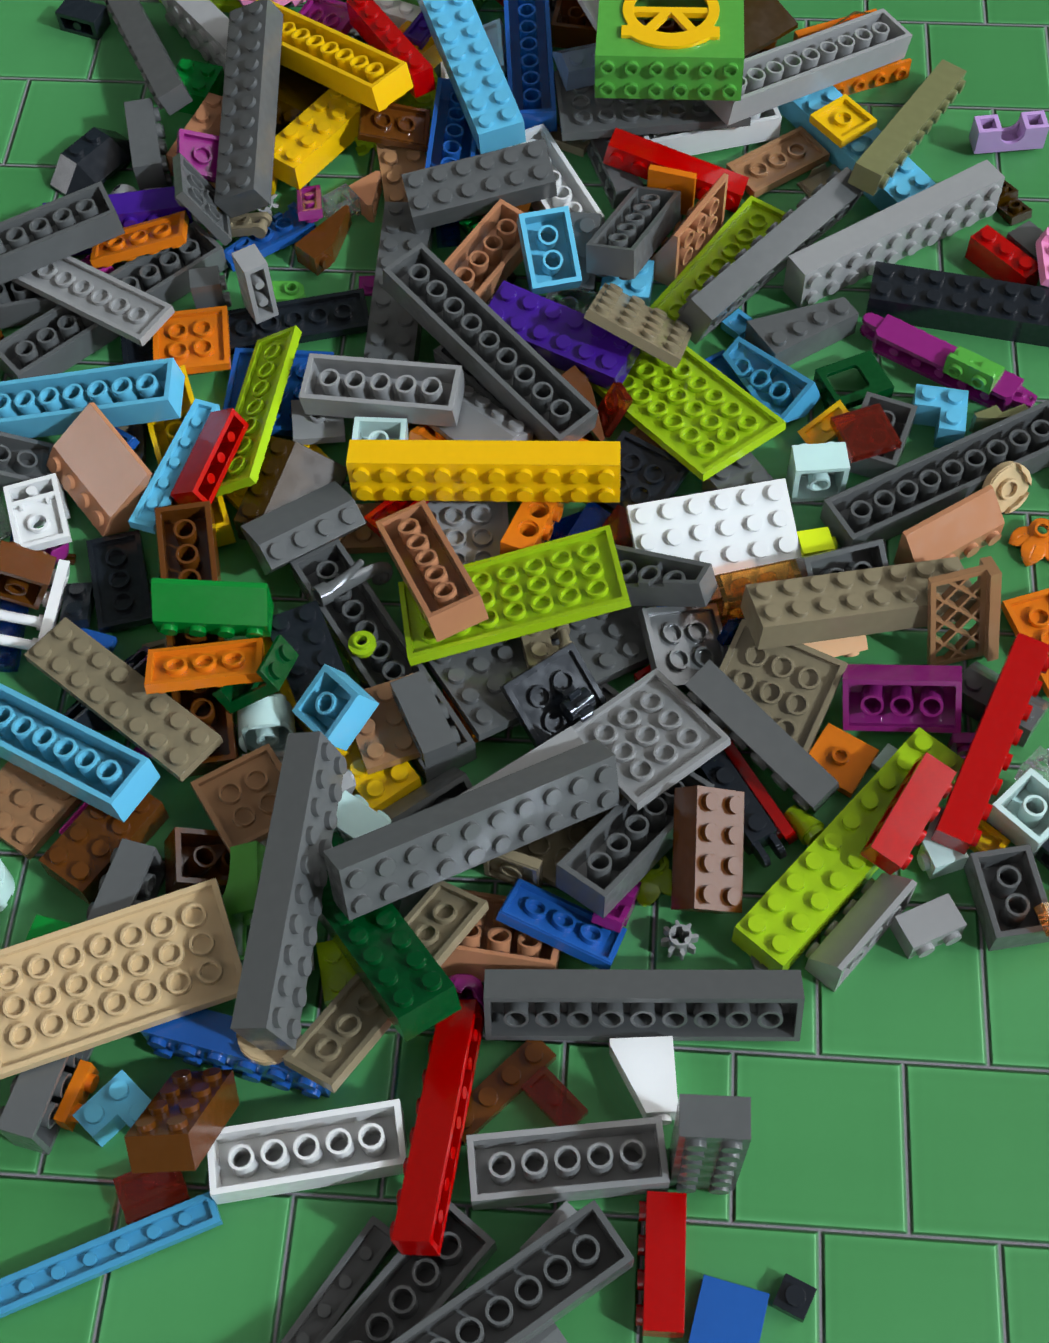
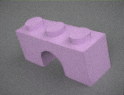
[969,110,1049,154]

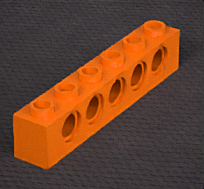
[500,438,589,555]

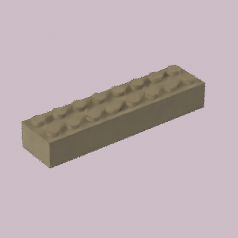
[740,557,977,650]

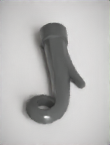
[311,559,393,607]

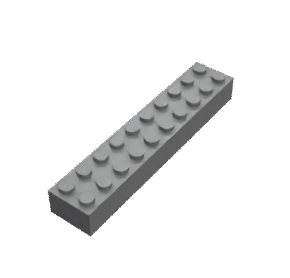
[703,8,912,126]
[783,160,1005,308]

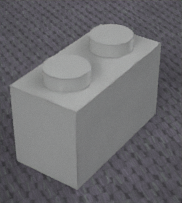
[890,893,967,959]

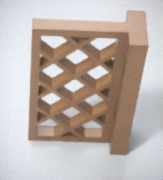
[927,556,1002,665]

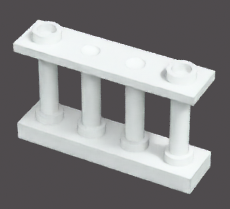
[0,559,70,650]

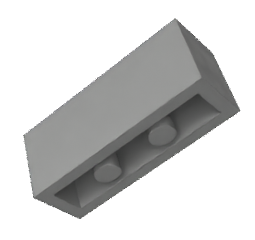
[231,244,279,324]

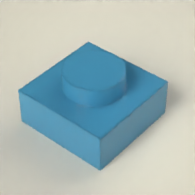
[721,308,752,339]

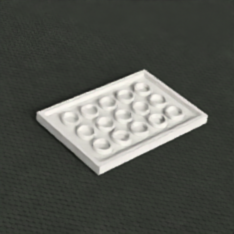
[626,478,802,608]

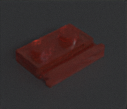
[113,1171,191,1225]

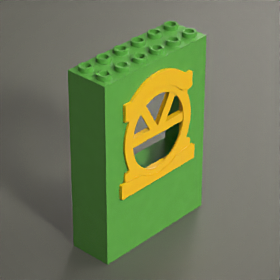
[595,0,744,101]

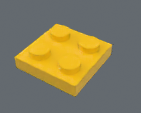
[809,94,877,148]

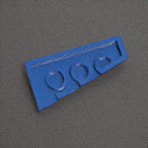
[224,202,316,272]

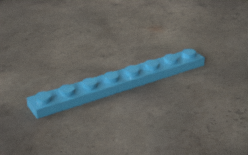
[0,1191,223,1318]

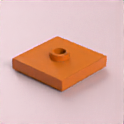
[647,164,697,215]
[808,722,879,798]

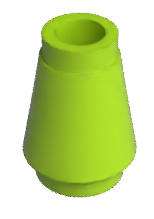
[784,805,825,846]

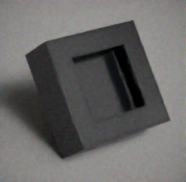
[771,1273,817,1323]

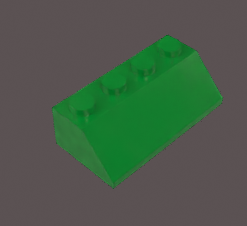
[151,578,274,639]

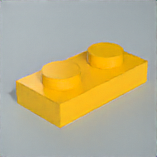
[798,400,856,444]

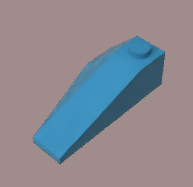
[722,336,821,423]

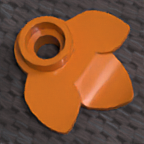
[1008,518,1049,567]

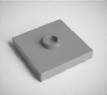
[291,400,346,445]

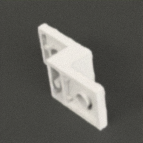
[3,473,72,551]

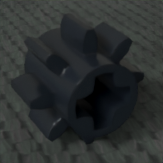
[559,685,596,723]

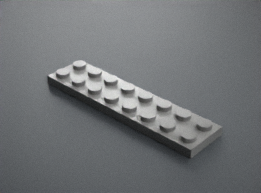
[11,256,175,346]

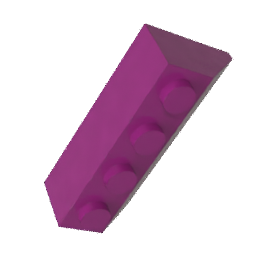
[842,664,962,733]

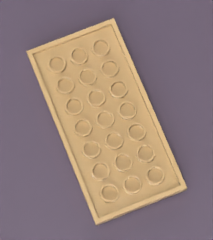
[0,878,242,1080]

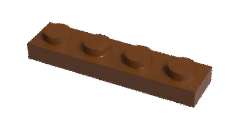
[462,1040,556,1146]

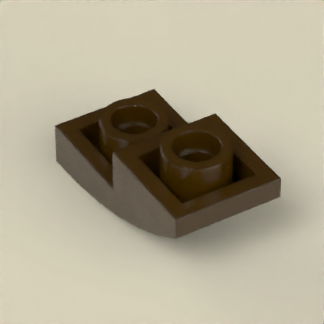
[996,180,1032,226]

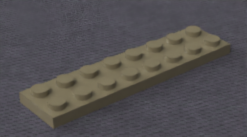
[24,617,224,782]
[282,881,489,1093]

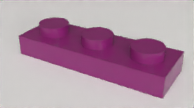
[297,185,323,223]

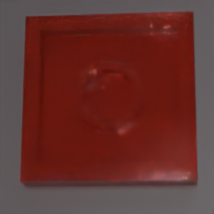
[830,403,902,463]

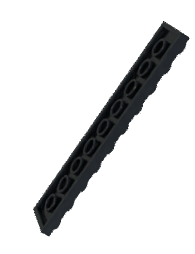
[120,288,369,364]

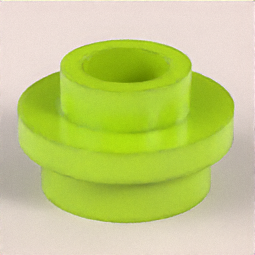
[348,631,377,658]

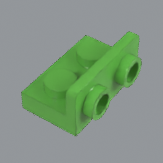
[943,345,1005,394]

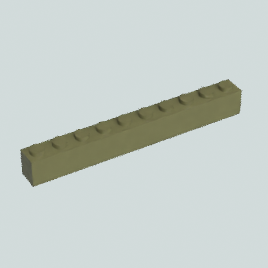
[848,59,967,196]

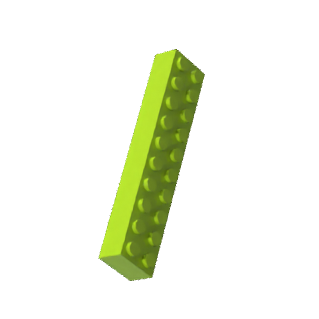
[731,727,964,970]

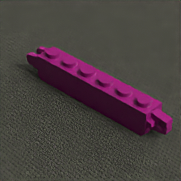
[860,312,1038,412]

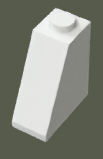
[609,1036,678,1125]

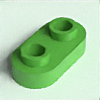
[272,281,306,302]

